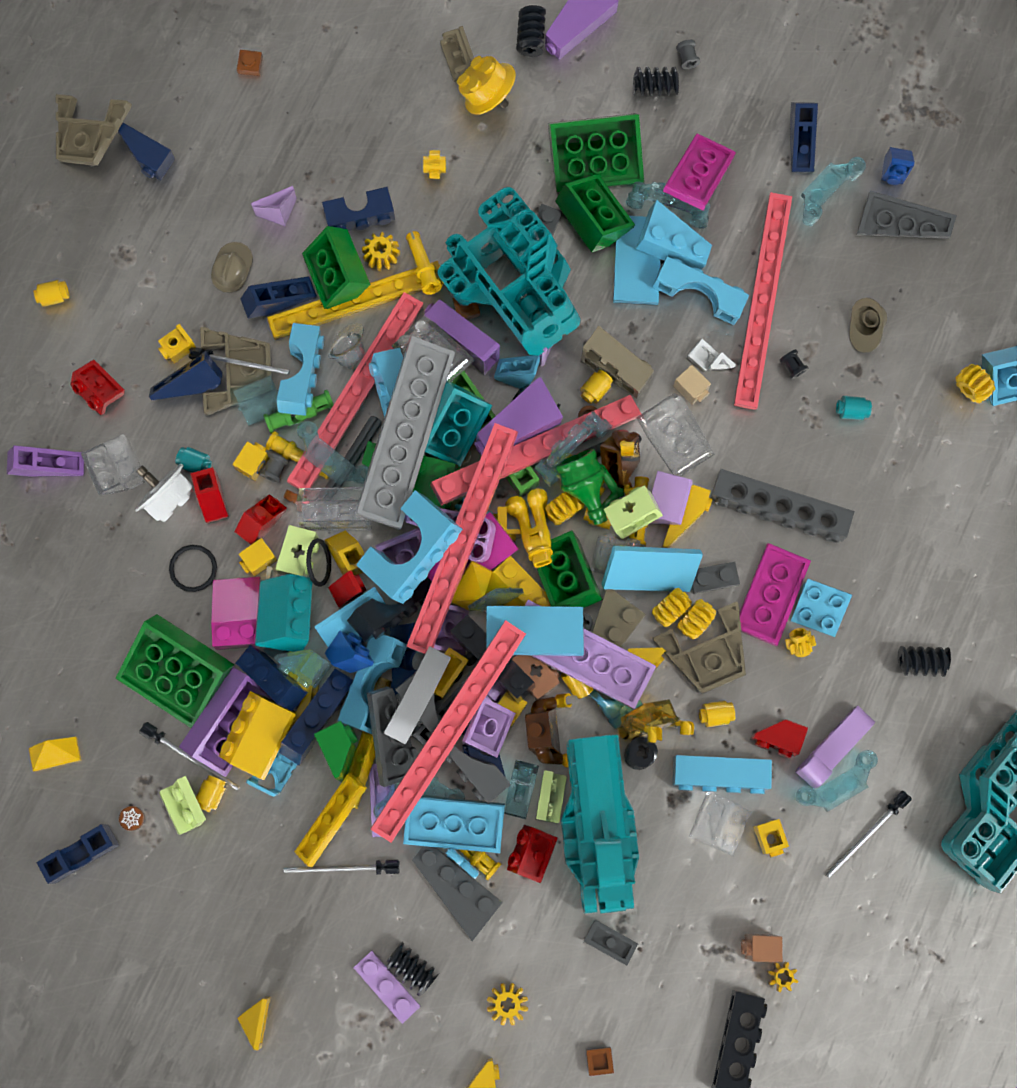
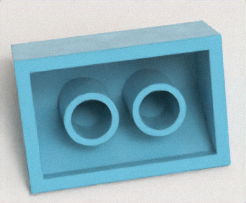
[982,346,1017,406]
[314,587,385,647]

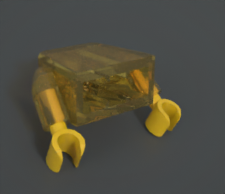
[618,699,694,743]

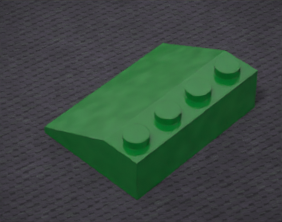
[548,113,644,192]
[115,614,235,728]

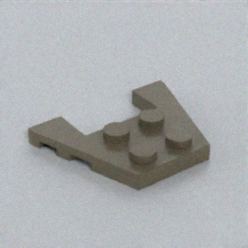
[55,94,132,166]
[200,327,273,415]
[653,602,746,694]

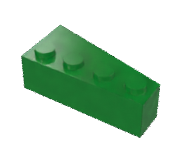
[362,441,461,510]

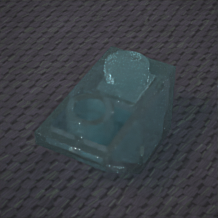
[274,649,332,689]

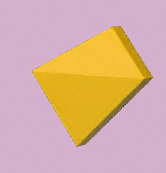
[452,560,492,610]
[434,647,469,699]
[29,737,81,772]
[237,997,271,1050]

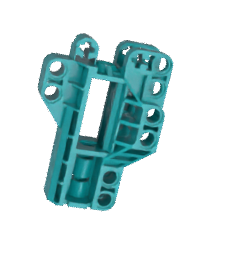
[438,187,581,356]
[941,711,1017,894]
[561,735,639,914]

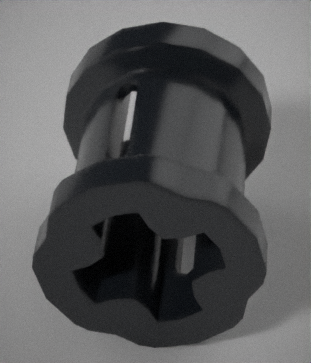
[779,349,809,379]

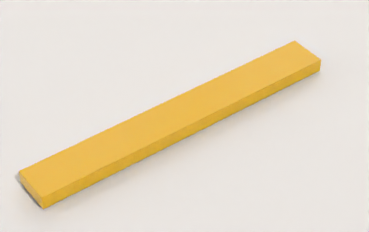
[267,260,444,340]

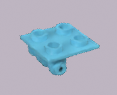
[791,579,852,637]

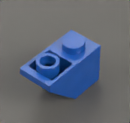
[881,147,914,185]
[324,631,374,673]

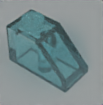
[504,760,539,819]

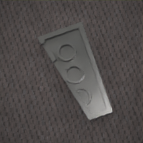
[856,191,957,239]
[367,687,418,787]
[412,846,503,941]

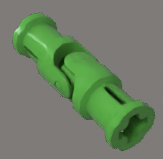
[263,390,334,434]

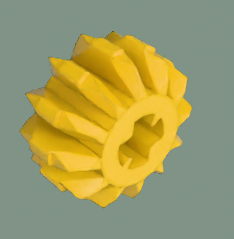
[362,232,400,271]
[955,364,995,404]
[545,492,584,525]
[652,588,692,627]
[678,599,716,639]
[487,983,528,1026]

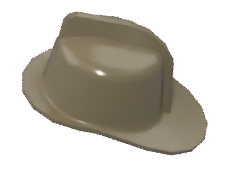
[211,242,253,293]
[850,298,887,353]

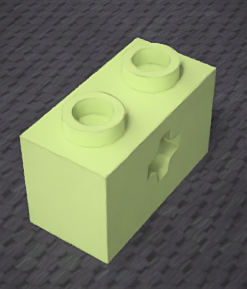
[604,485,663,539]
[276,525,320,577]

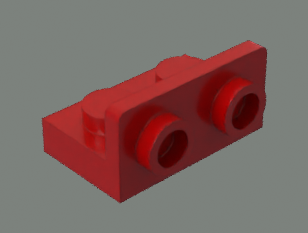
[70,359,125,415]
[507,825,558,883]

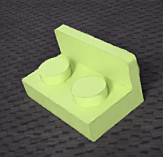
[535,770,567,823]
[159,776,206,835]

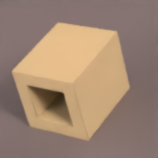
[673,365,711,405]

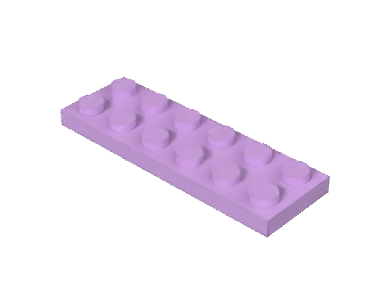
[525,600,656,710]

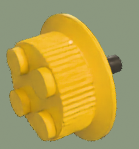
[457,56,516,115]

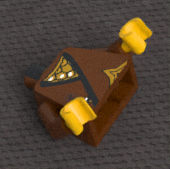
[600,429,642,496]
[525,693,572,768]

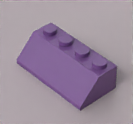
[179,667,273,777]

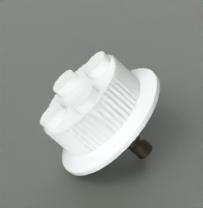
[134,463,193,522]

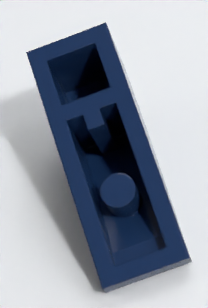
[790,102,818,172]
[117,123,175,181]
[240,276,317,319]
[149,351,223,400]

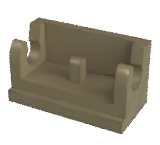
[440,26,474,82]

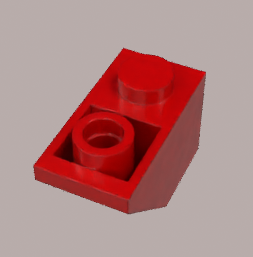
[190,467,229,523]
[234,494,287,545]
[328,570,367,610]
[750,719,808,758]

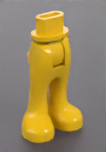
[505,488,553,568]

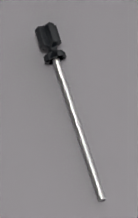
[188,347,290,375]
[139,722,240,790]
[826,790,912,878]
[284,860,400,875]

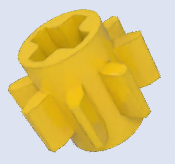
[423,150,446,179]
[785,628,816,657]
[767,961,798,992]

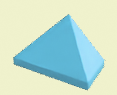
[494,355,541,389]

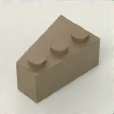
[580,325,654,398]
[592,589,646,647]

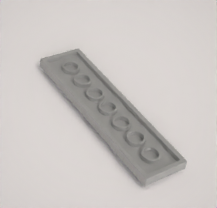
[355,336,455,529]

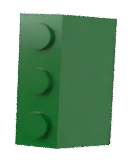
[555,174,635,252]
[302,226,371,309]
[537,530,603,608]
[314,721,358,783]

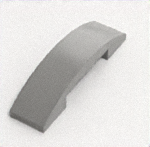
[384,646,451,744]

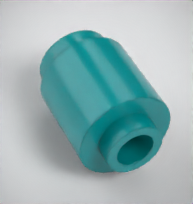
[836,396,872,420]
[175,447,212,473]

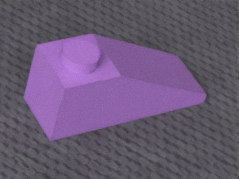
[7,445,84,477]

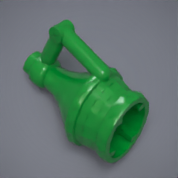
[556,449,624,525]

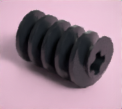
[516,5,546,57]
[633,67,679,96]
[898,646,951,677]
[624,736,658,770]
[386,942,440,996]

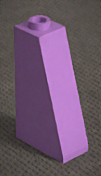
[545,0,618,60]
[424,299,500,375]
[475,377,563,455]

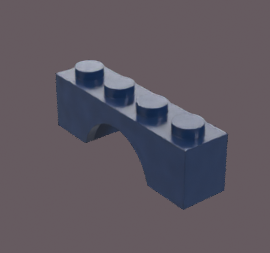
[279,669,353,766]

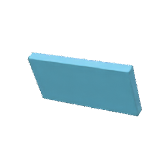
[613,216,660,305]
[601,546,703,592]
[486,606,584,656]
[403,796,505,853]

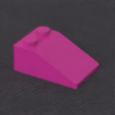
[211,577,260,650]

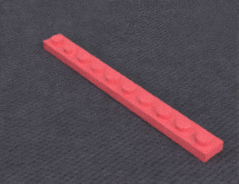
[734,192,792,410]
[287,292,424,494]
[430,395,641,505]
[406,423,518,654]
[370,620,526,843]

